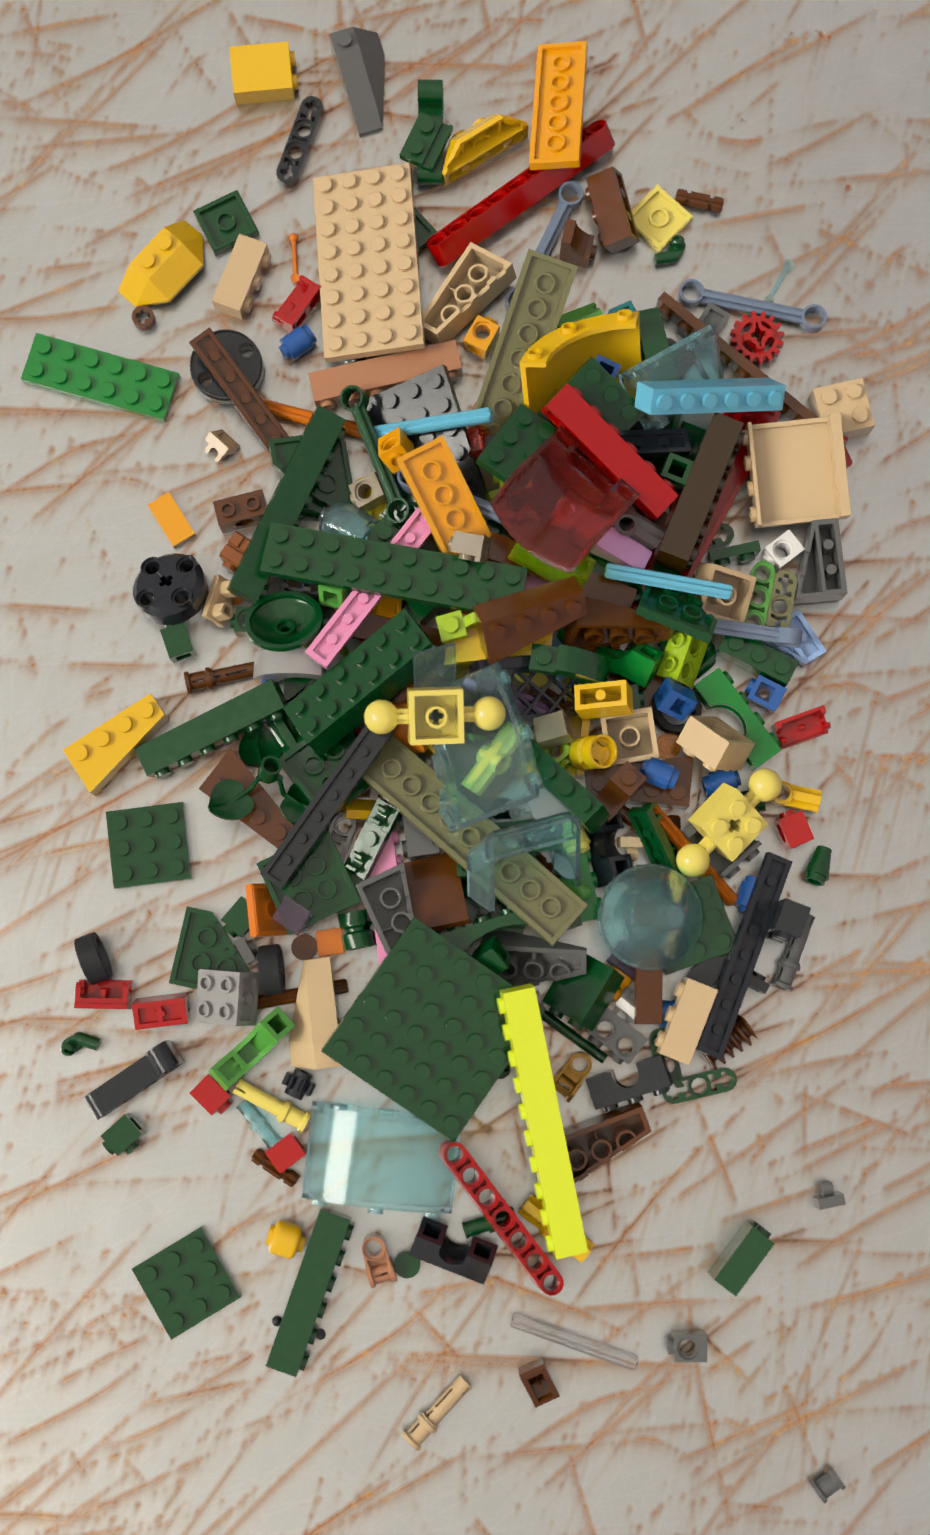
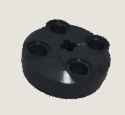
[190,329,264,405]
[133,553,209,625]

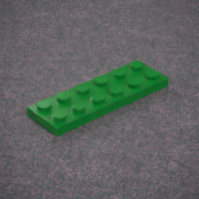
[21,333,180,422]

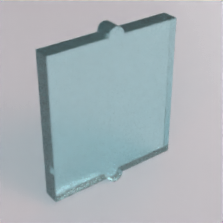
[413,643,456,688]

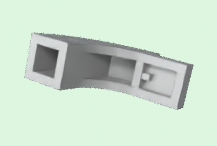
[253,648,345,682]

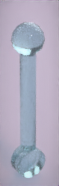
[764,259,794,303]

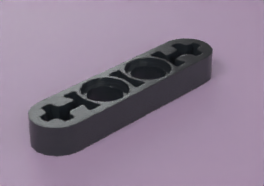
[276,96,324,189]

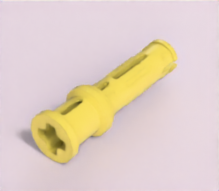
[233,1078,312,1134]

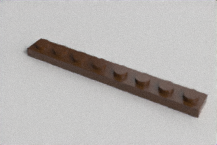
[656,291,818,420]

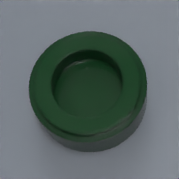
[394,1250,421,1278]

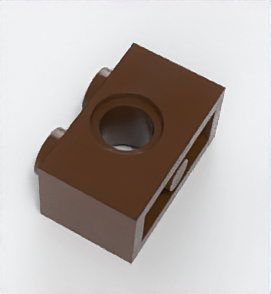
[213,489,267,533]

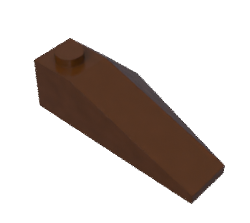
[562,598,674,652]

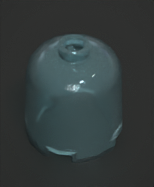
[318,502,380,539]

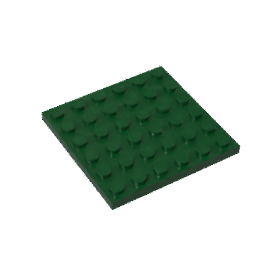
[321,917,546,1142]

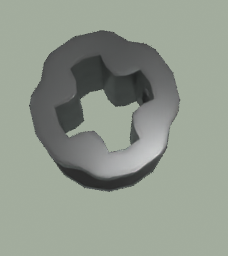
[810,1467,846,1504]

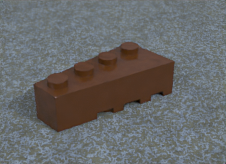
[199,748,294,849]
[564,1102,652,1184]

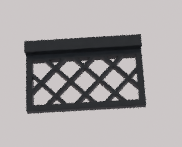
[471,656,579,722]

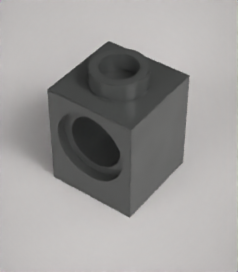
[667,1330,707,1362]

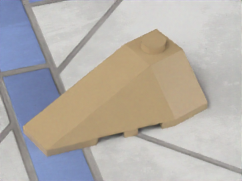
[288,956,341,1070]

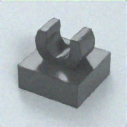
[813,1180,846,1210]

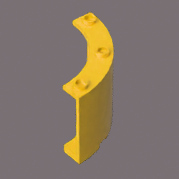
[520,309,643,415]

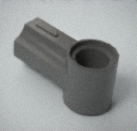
[614,504,665,550]

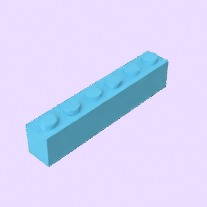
[634,378,786,415]

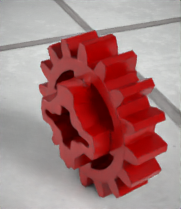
[729,311,785,367]

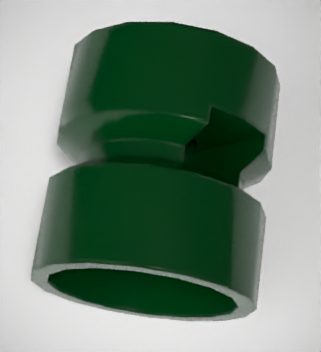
[338,909,377,951]

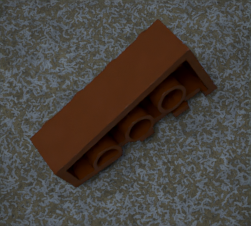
[473,576,587,665]
[584,756,694,810]

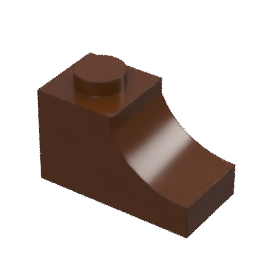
[559,219,598,269]
[595,761,647,823]

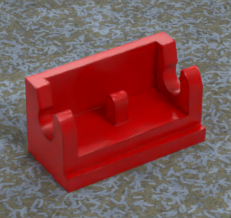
[272,275,321,332]
[771,705,831,750]
[74,979,133,1009]
[132,992,190,1030]

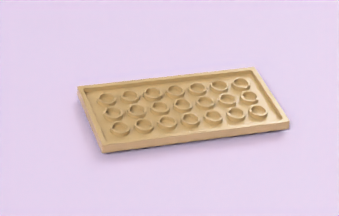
[313,162,425,363]

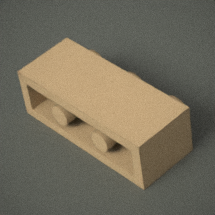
[212,233,272,320]
[655,977,718,1065]

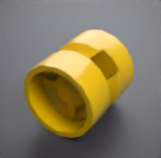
[569,734,618,770]

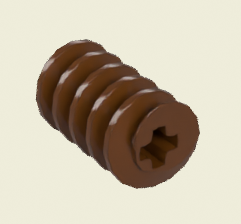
[702,1014,758,1070]

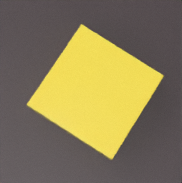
[632,184,694,253]

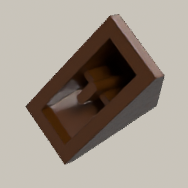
[518,1357,560,1408]

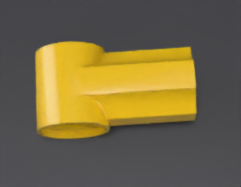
[769,781,822,813]

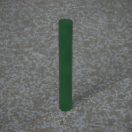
[541,1010,608,1063]

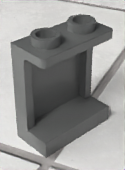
[681,823,762,879]

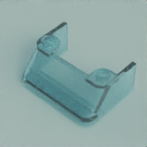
[467,812,581,912]

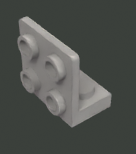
[195,969,259,1026]

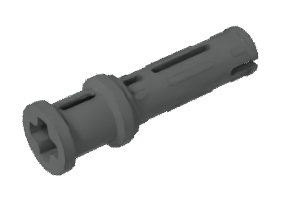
[770,914,815,992]

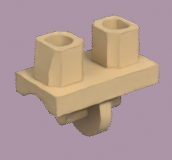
[202,574,237,628]

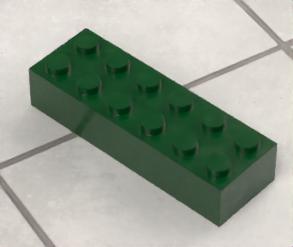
[283,608,443,756]

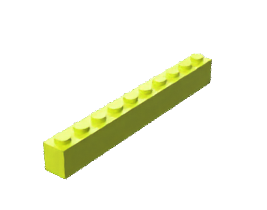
[497,983,588,1259]

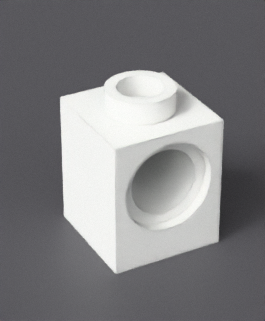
[761,530,805,573]

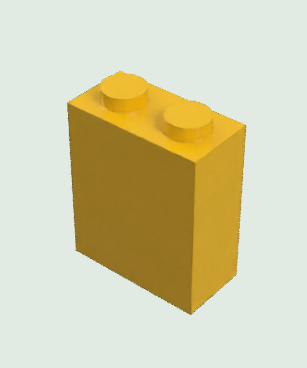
[229,41,298,105]

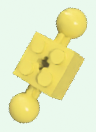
[364,686,506,745]
[676,768,782,877]

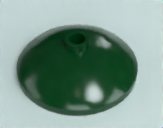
[244,591,323,652]

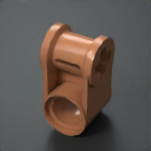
[362,1232,398,1288]

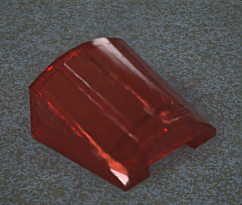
[490,426,640,574]

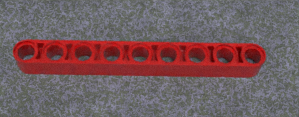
[426,120,615,267]

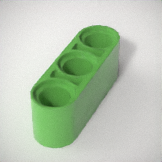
[744,561,775,626]

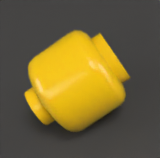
[265,1220,306,1259]

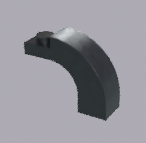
[673,956,770,994]

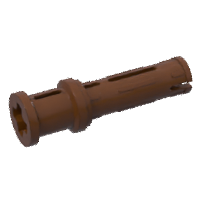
[184,662,254,694]

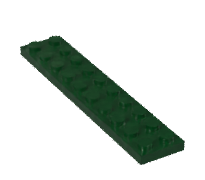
[260,522,528,613]

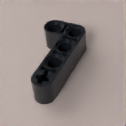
[83,1040,184,1121]

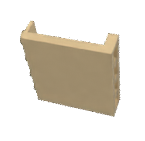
[741,412,851,528]

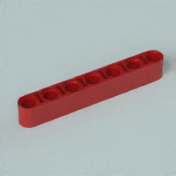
[439,1140,564,1296]

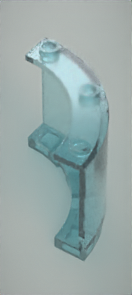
[429,662,542,833]
[302,1101,460,1218]

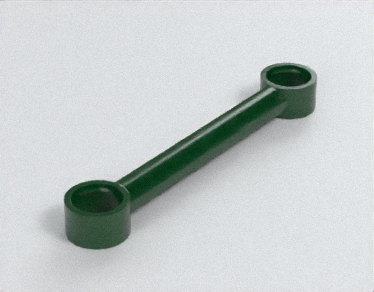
[340,385,415,526]

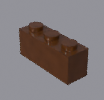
[586,166,640,253]

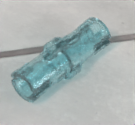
[236,1100,282,1149]

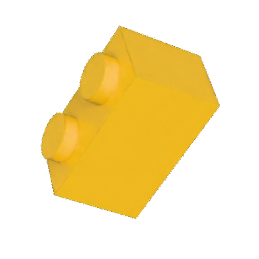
[574,680,633,720]

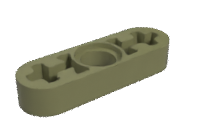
[765,570,797,644]

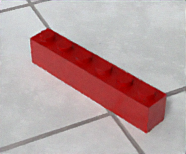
[540,383,679,521]

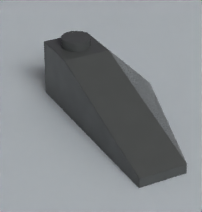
[329,27,385,137]
[481,931,587,987]

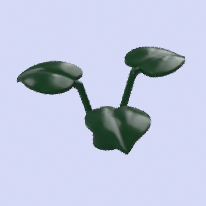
[208,724,310,824]

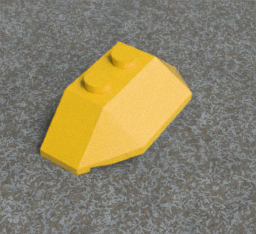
[442,114,529,187]
[118,220,204,307]

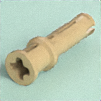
[401,1375,472,1451]

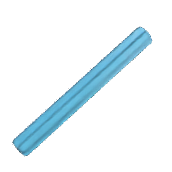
[374,407,493,438]
[604,563,732,600]

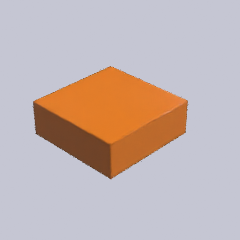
[316,928,345,957]

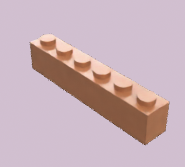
[308,340,462,410]

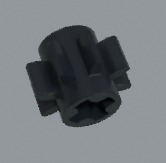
[281,1068,316,1100]

